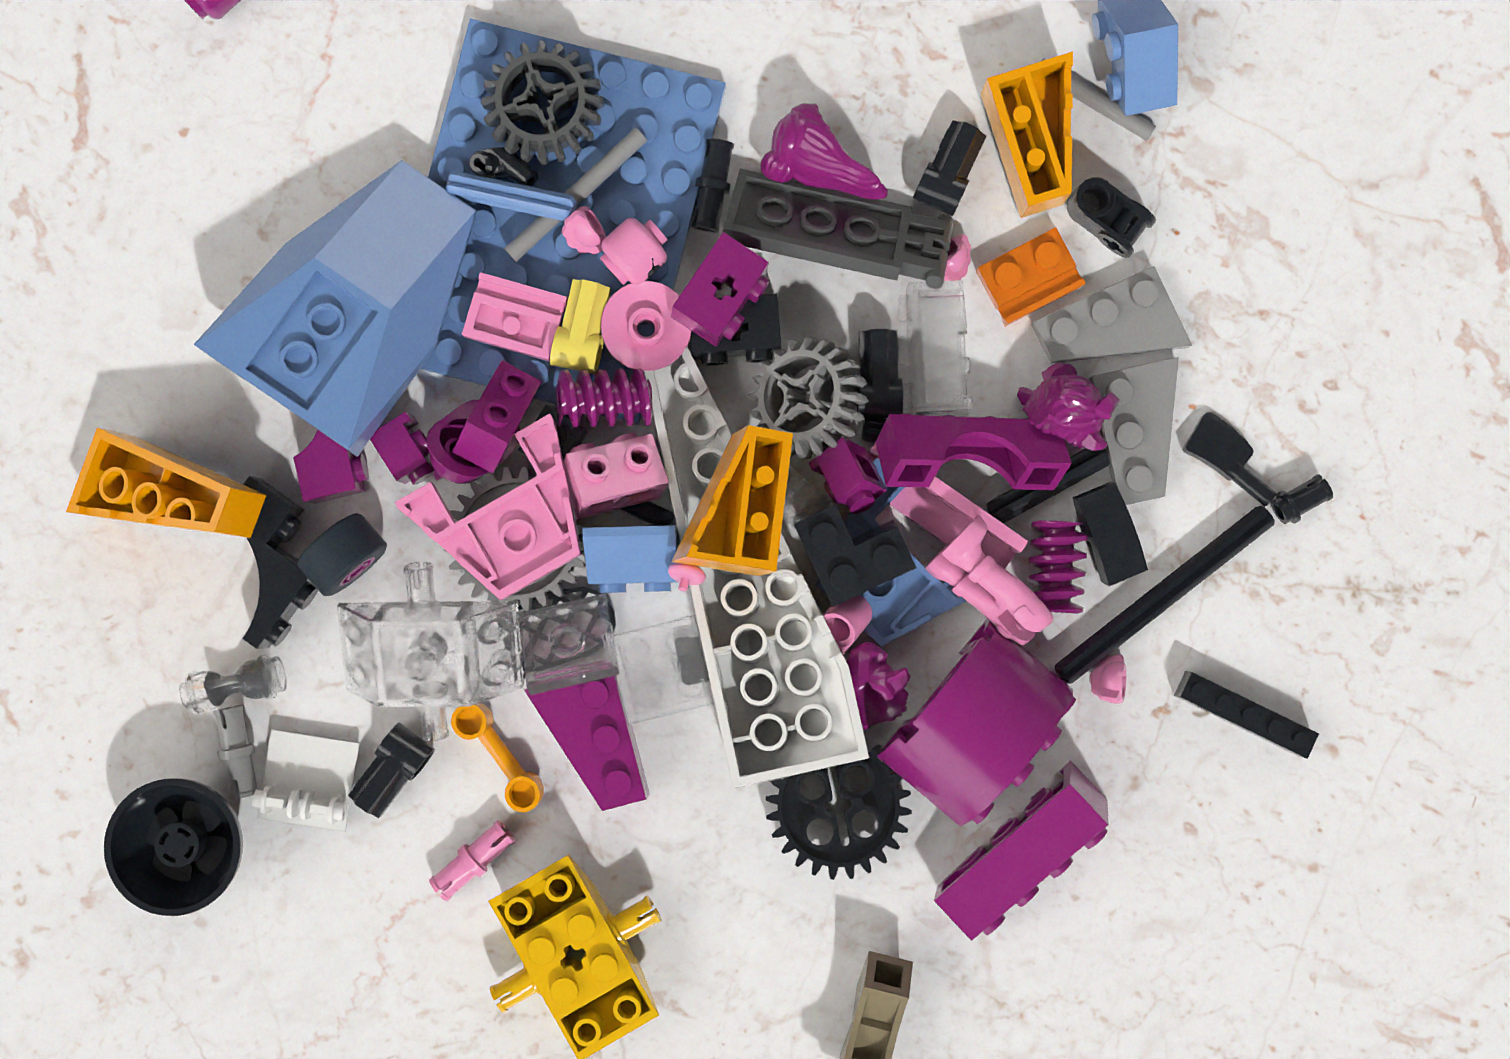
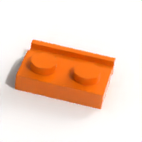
[976,227,1086,327]

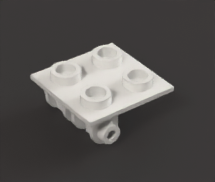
[252,729,360,832]

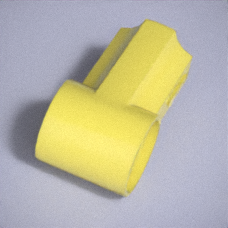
[550,279,611,375]

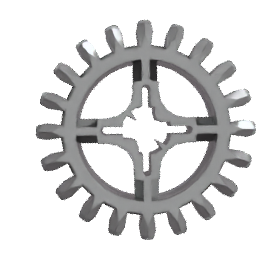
[748,337,869,459]

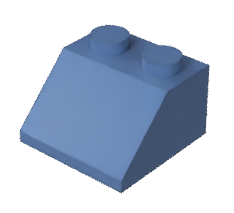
[582,525,680,593]

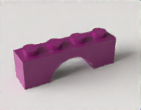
[876,413,1072,490]
[293,430,369,504]

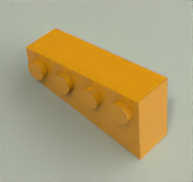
[66,428,266,538]

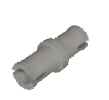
[213,705,259,799]

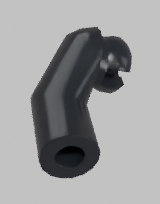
[469,147,538,187]

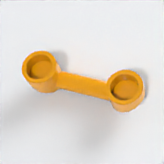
[451,702,544,812]

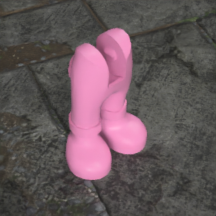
[925,515,1054,645]

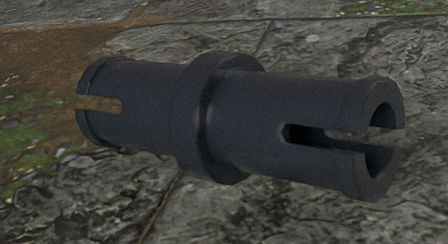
[691,138,734,233]

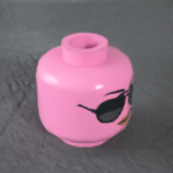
[600,218,667,285]

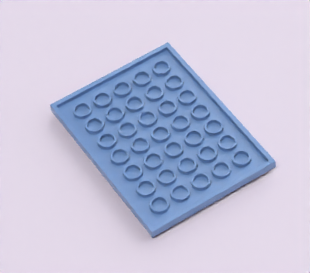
[420,19,726,425]

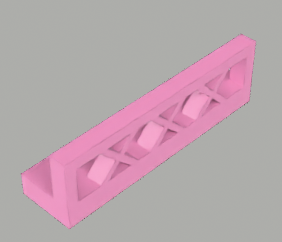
[868,442,1029,569]

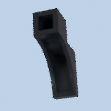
[242,476,318,649]

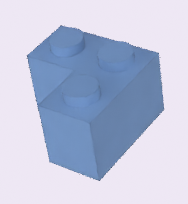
[1092,0,1178,116]

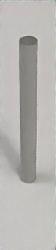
[504,128,647,262]

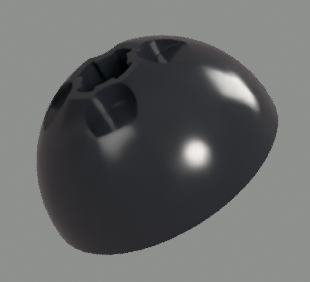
[104,778,243,916]

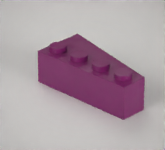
[934,760,1109,941]

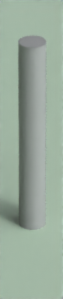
[1041,58,1156,141]

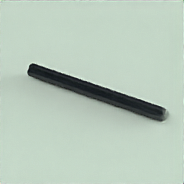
[1054,506,1275,684]

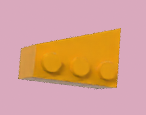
[980,51,1073,218]
[671,425,793,576]

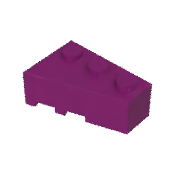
[524,665,650,811]

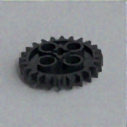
[765,736,912,880]

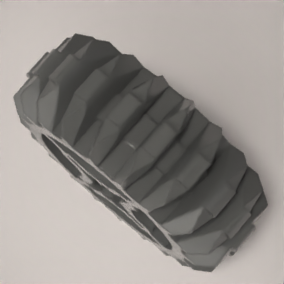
[481,40,604,165]

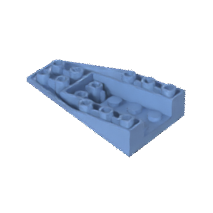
[194,160,477,457]

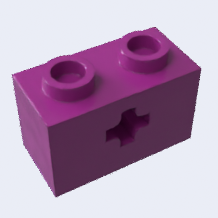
[671,232,770,347]
[453,360,542,473]

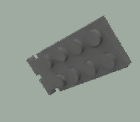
[722,169,954,289]

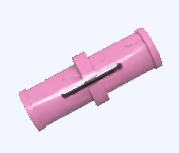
[429,820,516,901]

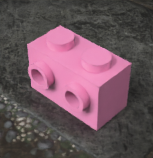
[564,433,669,519]

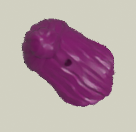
[760,103,888,200]

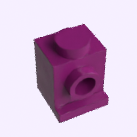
[370,411,435,485]
[808,437,887,514]

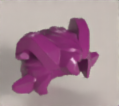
[1017,362,1120,451]
[846,642,911,730]

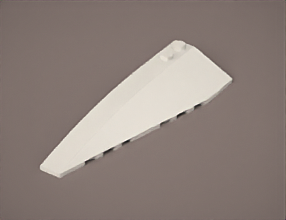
[644,347,869,788]

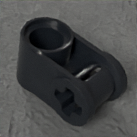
[1067,177,1156,258]

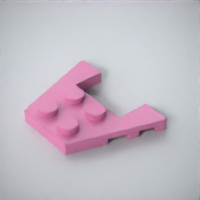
[394,414,582,600]

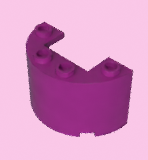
[876,619,1076,826]

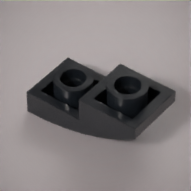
[1072,481,1148,587]

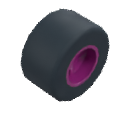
[298,513,387,596]

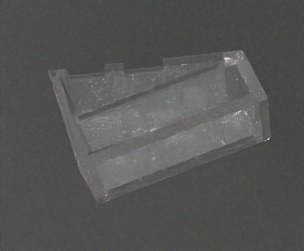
[898,280,973,417]

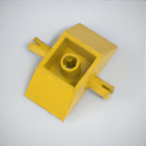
[488,854,662,1059]

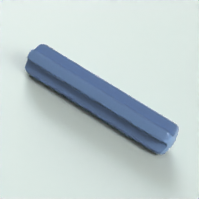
[446,171,577,221]

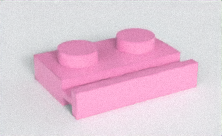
[462,272,568,362]

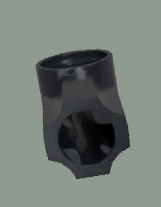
[913,120,987,217]
[857,329,903,419]
[348,722,436,818]

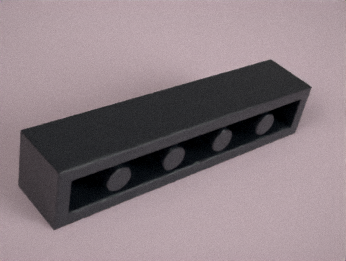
[1174,671,1319,759]

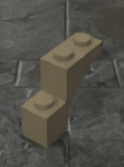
[840,951,913,1059]

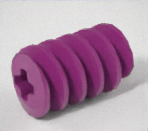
[556,369,653,428]
[1027,520,1088,614]

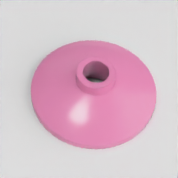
[601,281,691,371]

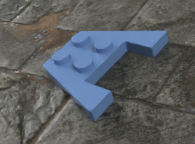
[816,458,966,646]

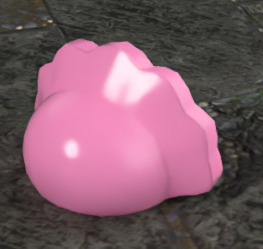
[561,206,606,254]
[944,234,971,284]
[1089,654,1126,704]

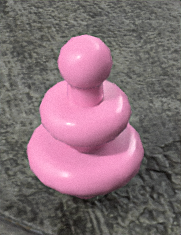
[668,563,706,591]

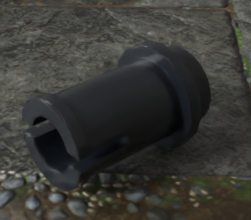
[1271,474,1333,524]

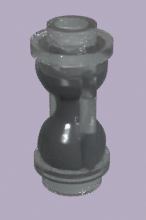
[179,654,287,716]

